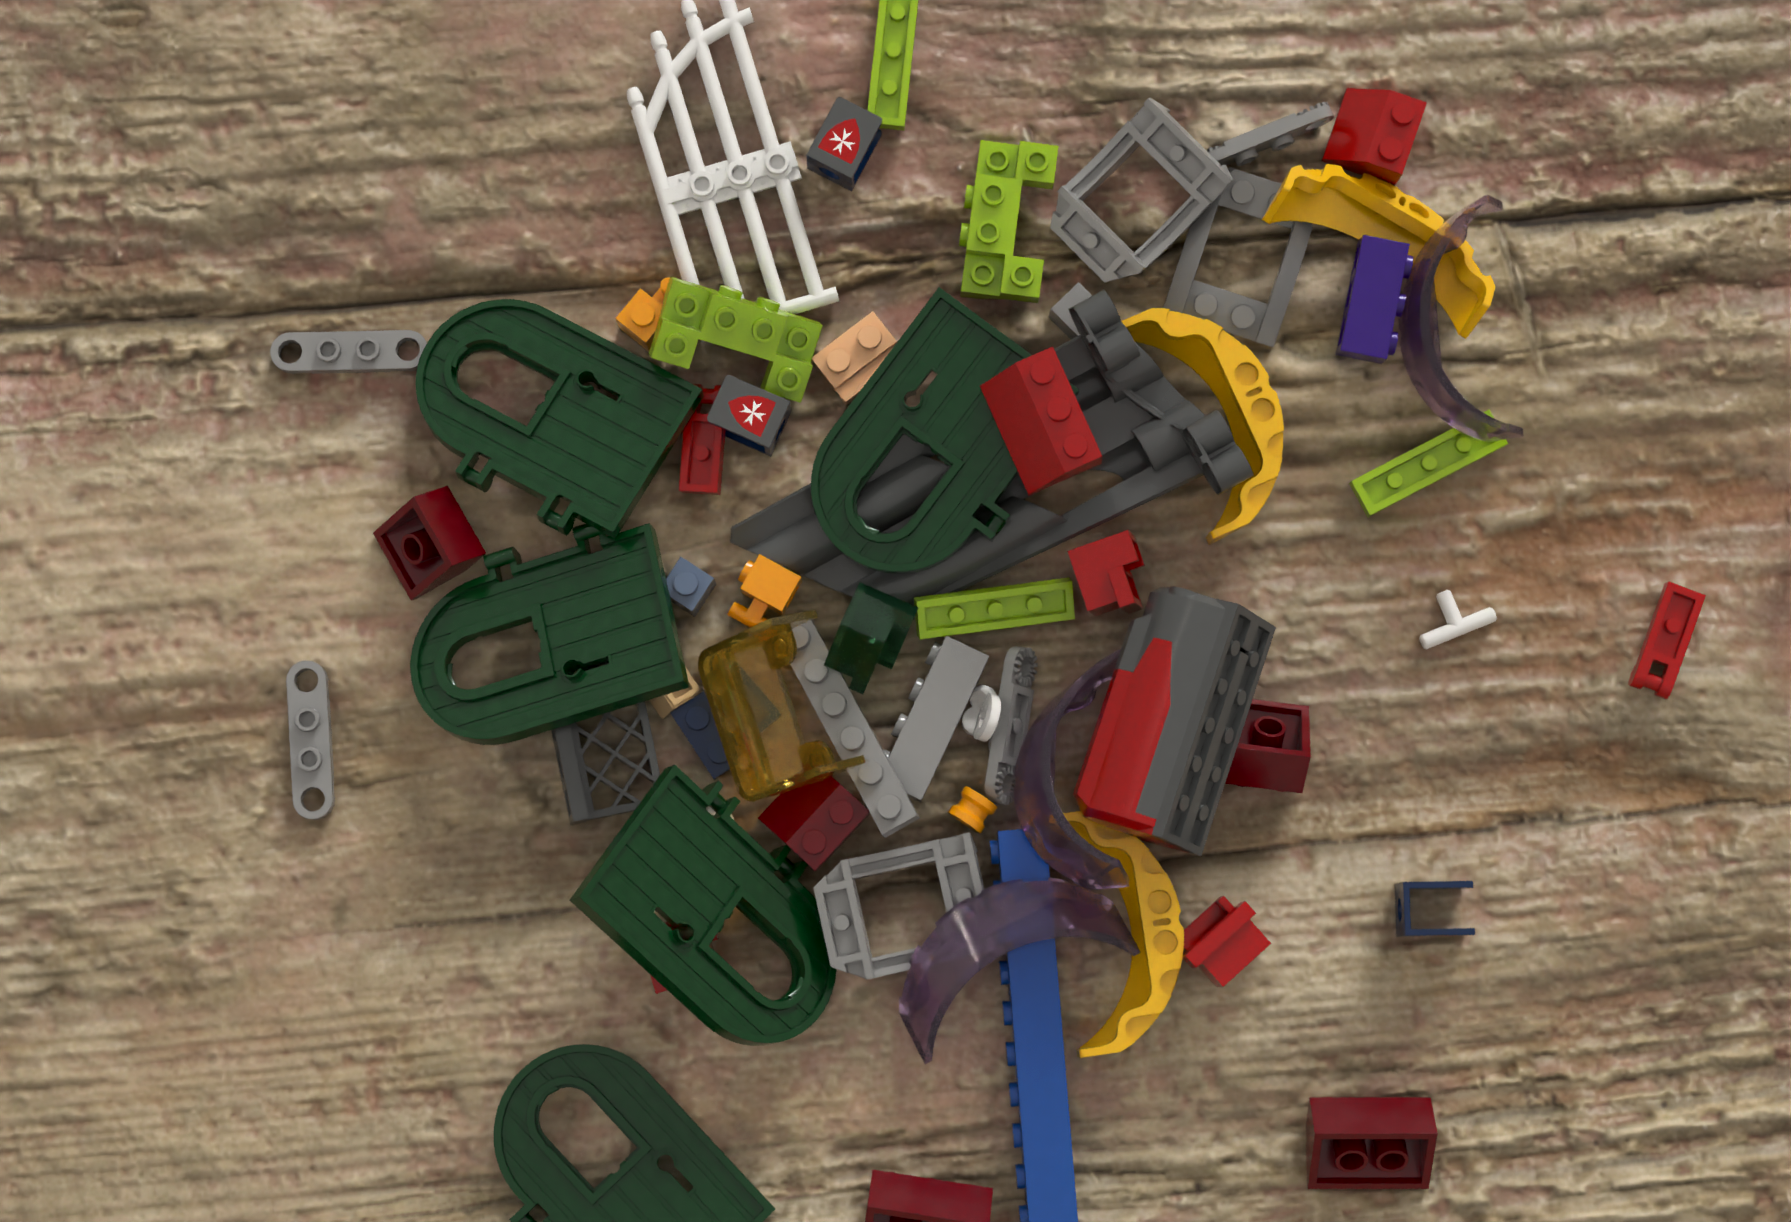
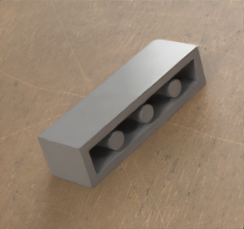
[883,636,989,803]

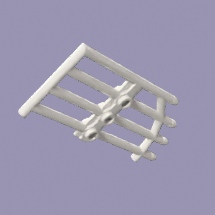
[627,0,839,342]

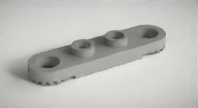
[1207,102,1334,166]
[270,330,427,374]
[985,646,1038,805]
[286,661,335,820]

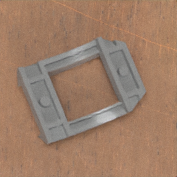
[1050,98,1233,283]
[1163,168,1313,347]
[813,832,997,980]

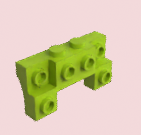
[959,140,1059,303]
[648,276,823,403]

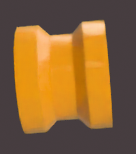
[947,786,998,834]

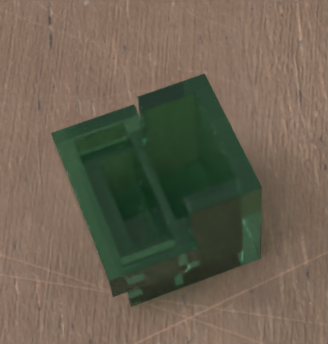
[824,582,918,694]

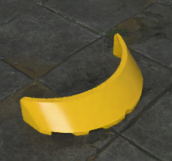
[1262,164,1495,339]
[1121,308,1284,545]
[1042,811,1184,1058]

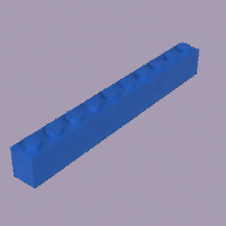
[990,827,1078,1222]

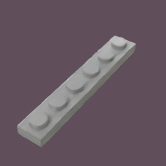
[773,612,920,838]

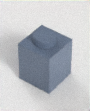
[666,557,716,617]

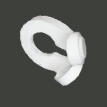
[962,685,1001,742]

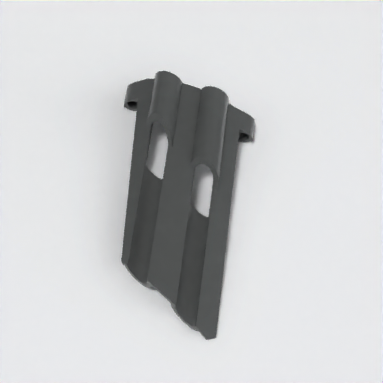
[730,290,1254,619]

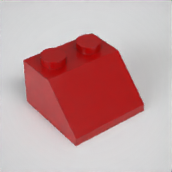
[1321,88,1427,186]

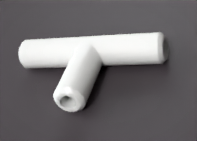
[1419,590,1497,650]

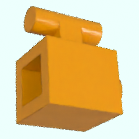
[615,277,670,352]
[727,554,802,638]

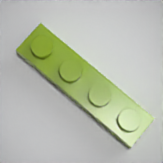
[867,0,919,131]
[1349,409,1508,518]
[914,577,1075,640]

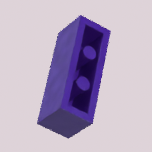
[1335,235,1413,364]

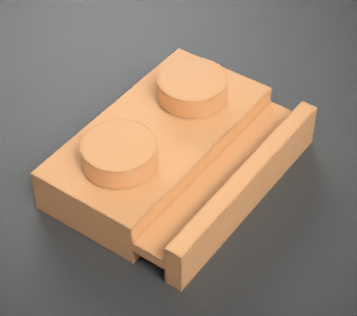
[811,311,897,405]

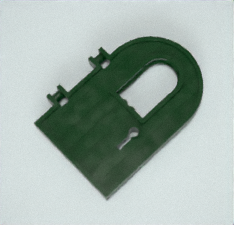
[811,287,1079,574]
[416,299,704,539]
[410,523,690,745]
[570,764,837,1046]
[494,1044,776,1222]

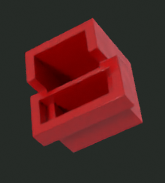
[1067,530,1145,616]
[1183,896,1271,987]

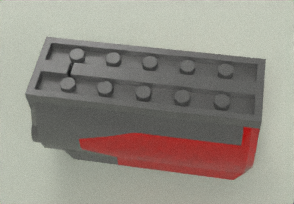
[1073,586,1276,856]

